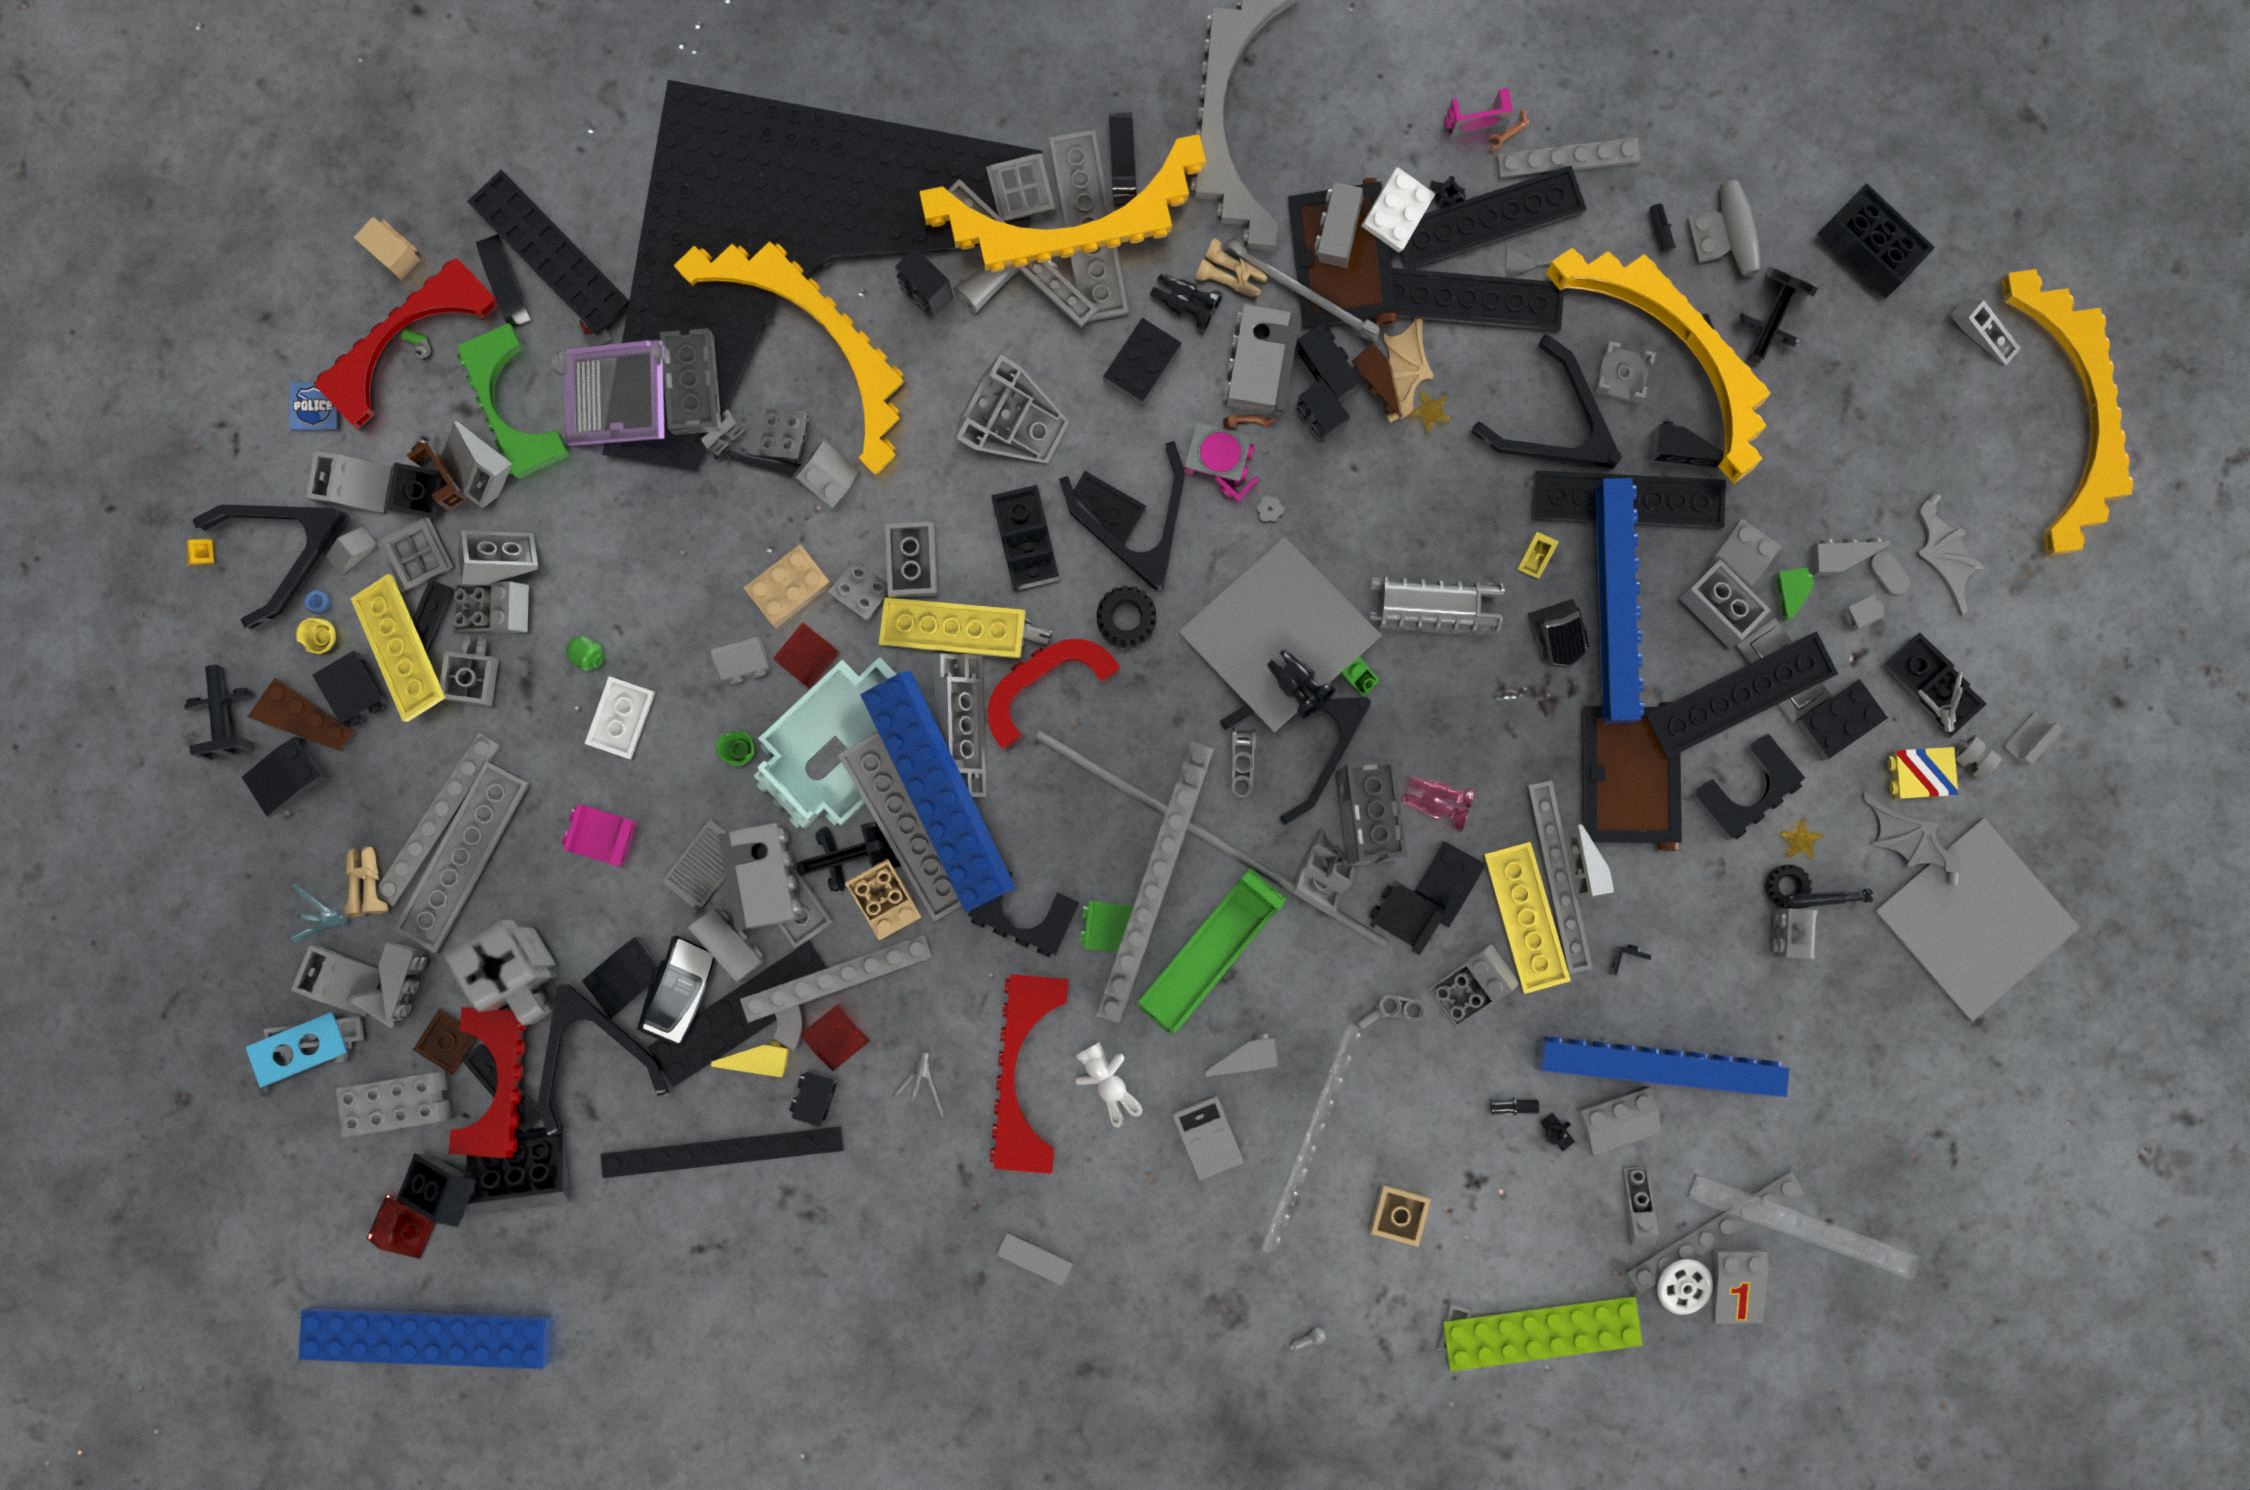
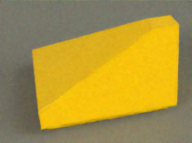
[186,539,214,566]

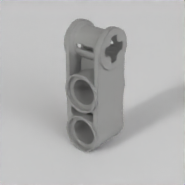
[1230,728,1256,798]

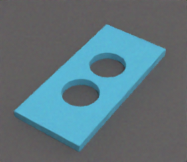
[245,1012,348,1088]

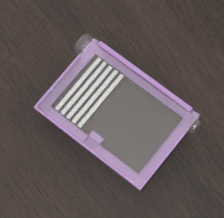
[552,340,668,446]

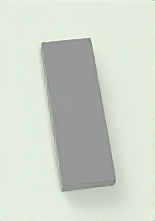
[997,1232,1073,1286]

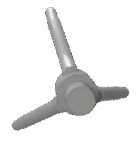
[1918,671,1963,732]
[894,1052,944,1117]

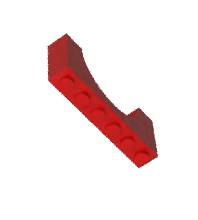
[448,1007,528,1158]

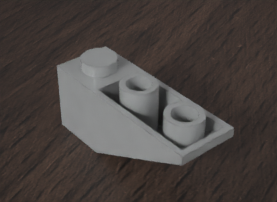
[1812,538,1890,576]
[1623,1166,1659,1247]

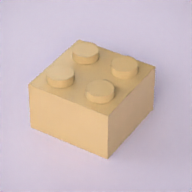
[354,217,421,280]
[1369,1184,1431,1247]

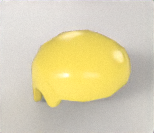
[296,617,336,654]

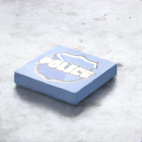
[289,382,339,431]

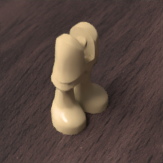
[1195,238,1267,298]
[343,847,388,917]

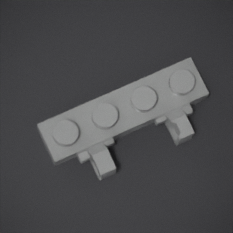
[264,1016,364,1065]

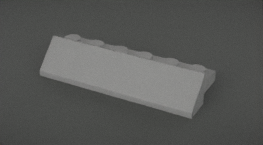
[934,653,986,798]

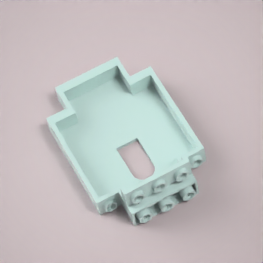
[754,657,931,829]

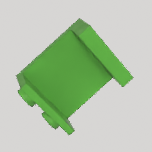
[1079,901,1134,953]

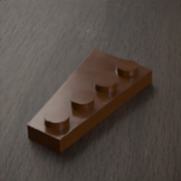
[247,678,355,751]

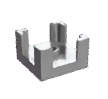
[1594,341,1656,404]

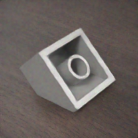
[792,440,859,508]
[711,637,771,685]

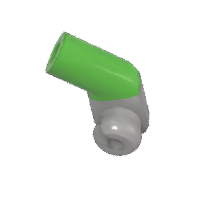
[401,329,431,358]

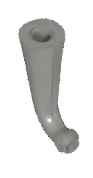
[953,260,1060,314]

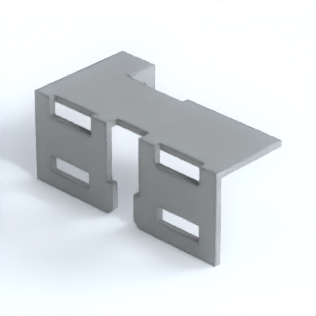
[701,409,745,455]

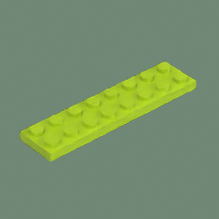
[1442,1296,1643,1372]

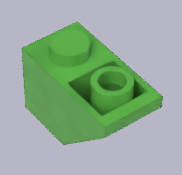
[1339,656,1380,697]

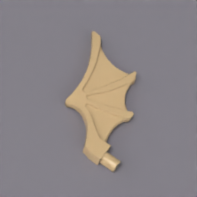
[1383,319,1433,423]

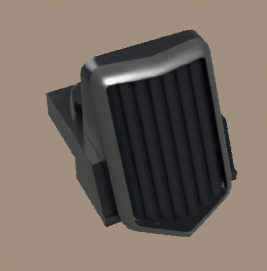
[1528,599,1590,666]

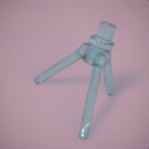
[291,885,347,942]

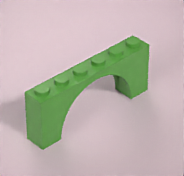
[457,323,571,479]

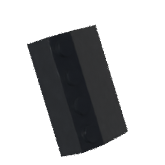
[1817,183,1935,298]
[466,1125,570,1216]

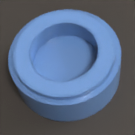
[304,590,330,614]

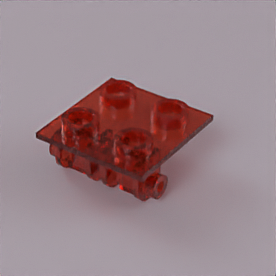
[773,622,839,689]

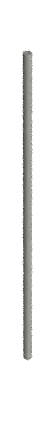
[1035,730,1389,948]

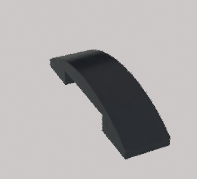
[476,234,532,328]

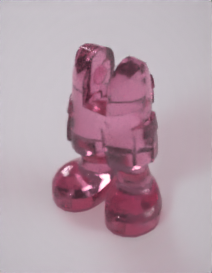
[1403,778,1476,831]

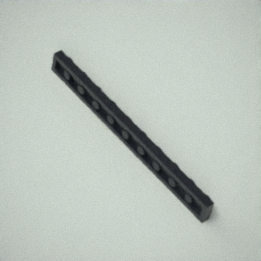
[600,1126,844,1178]

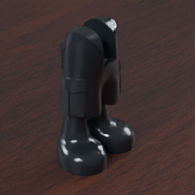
[1150,274,1223,332]
[1267,649,1336,719]

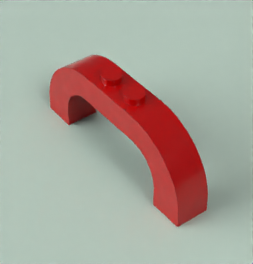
[988,639,1120,750]

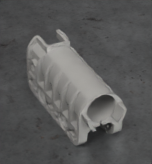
[1369,577,1505,636]

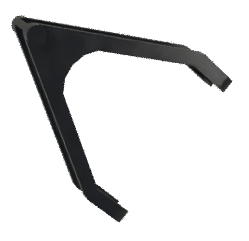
[1471,334,1622,470]
[1059,441,1185,592]
[192,504,349,630]
[1220,697,1371,826]
[537,984,669,1138]

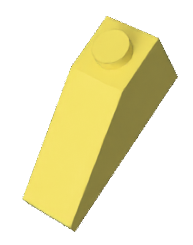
[711,1040,790,1078]

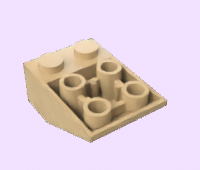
[845,859,921,940]

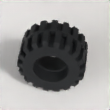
[1096,585,1156,648]

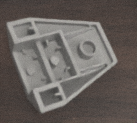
[955,354,1069,464]

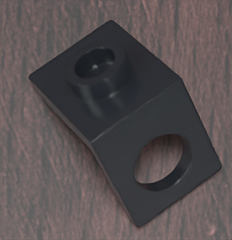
[1609,944,1652,975]

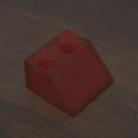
[800,1003,870,1071]
[366,1194,436,1259]

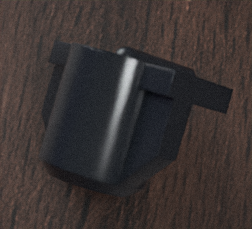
[1429,176,1466,207]
[1540,1113,1575,1152]

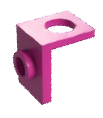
[1215,476,1260,500]

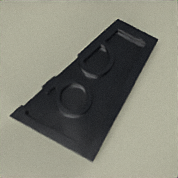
[1073,471,1147,545]

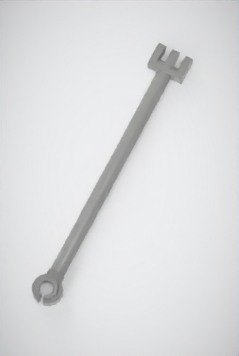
[1224,237,1380,343]

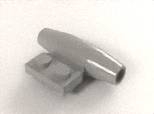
[1688,180,1761,276]

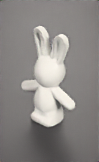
[1075,1043,1143,1128]

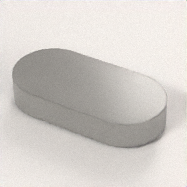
[1870,551,1910,595]

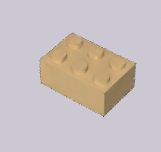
[744,544,832,629]

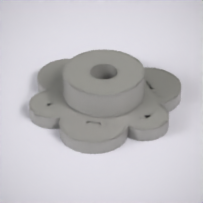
[1257,496,1284,522]

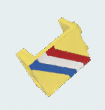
[1887,747,1958,800]

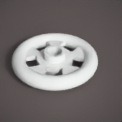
[1657,1259,1713,1315]

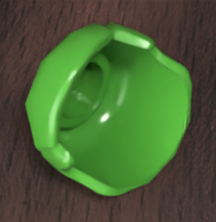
[716,730,755,766]

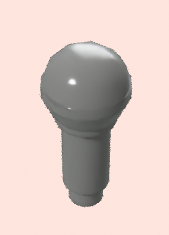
[1289,1328,1326,1351]

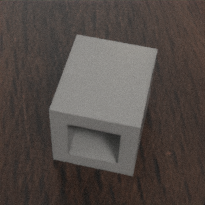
[1842,595,1885,631]

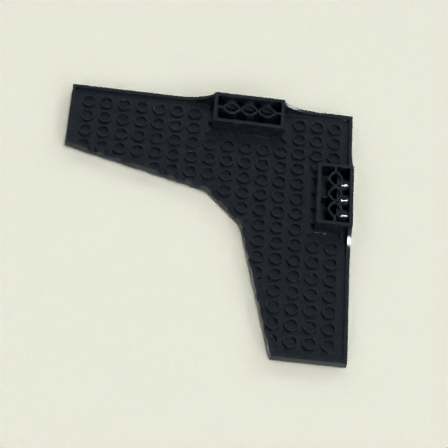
[602,80,1043,472]

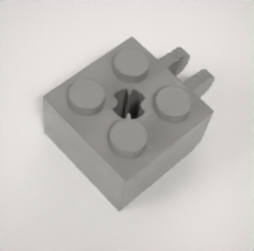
[440,635,499,707]
[1772,908,1817,959]

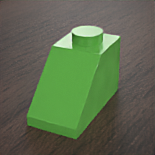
[1774,567,1814,622]

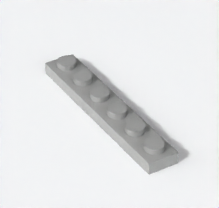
[1497,138,1641,180]

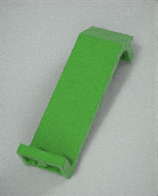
[1135,868,1287,1036]

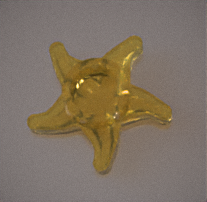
[1410,392,1451,433]
[1781,819,1824,860]

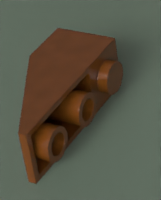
[1351,343,1403,418]

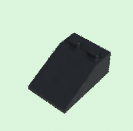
[1648,421,1724,469]
[242,736,328,817]
[1414,841,1486,928]
[582,937,660,1019]

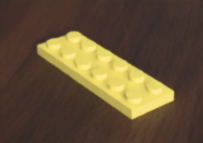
[350,574,445,722]
[879,597,1026,658]
[1483,842,1571,994]

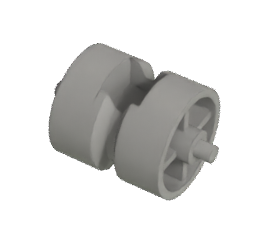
[1955,735,2002,781]

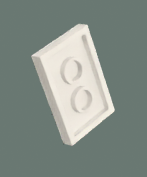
[1361,167,1435,253]
[585,676,656,760]

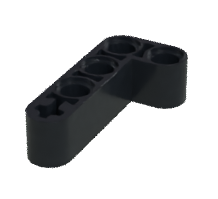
[1109,112,1137,204]

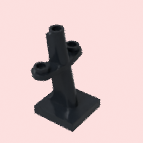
[1739,266,1818,364]
[184,665,254,761]
[796,822,901,893]

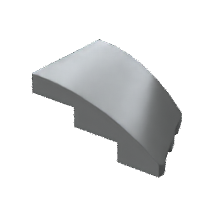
[1292,828,1356,916]

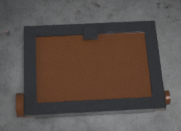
[1288,178,1398,329]
[1583,702,1682,851]

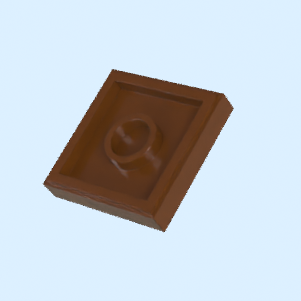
[413,1009,478,1075]

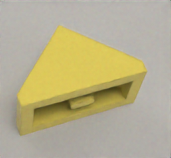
[1517,532,1559,579]

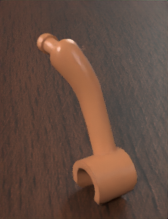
[1488,110,1529,152]
[1223,414,1276,430]

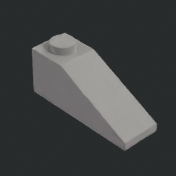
[1951,297,2021,366]
[1563,824,1614,899]
[1205,1033,1278,1077]

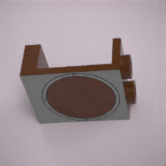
[407,442,468,510]

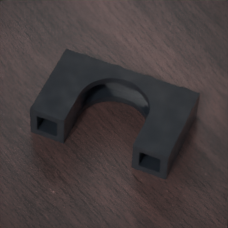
[1690,733,1805,840]
[967,870,1080,958]

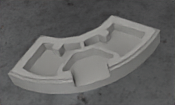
[773,984,803,1051]

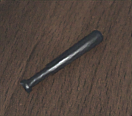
[714,446,802,477]
[1783,888,1874,909]

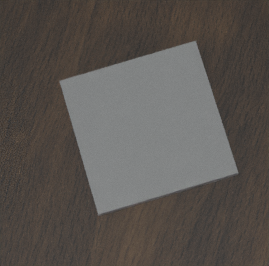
[1179,537,1381,732]
[1875,818,2080,1021]

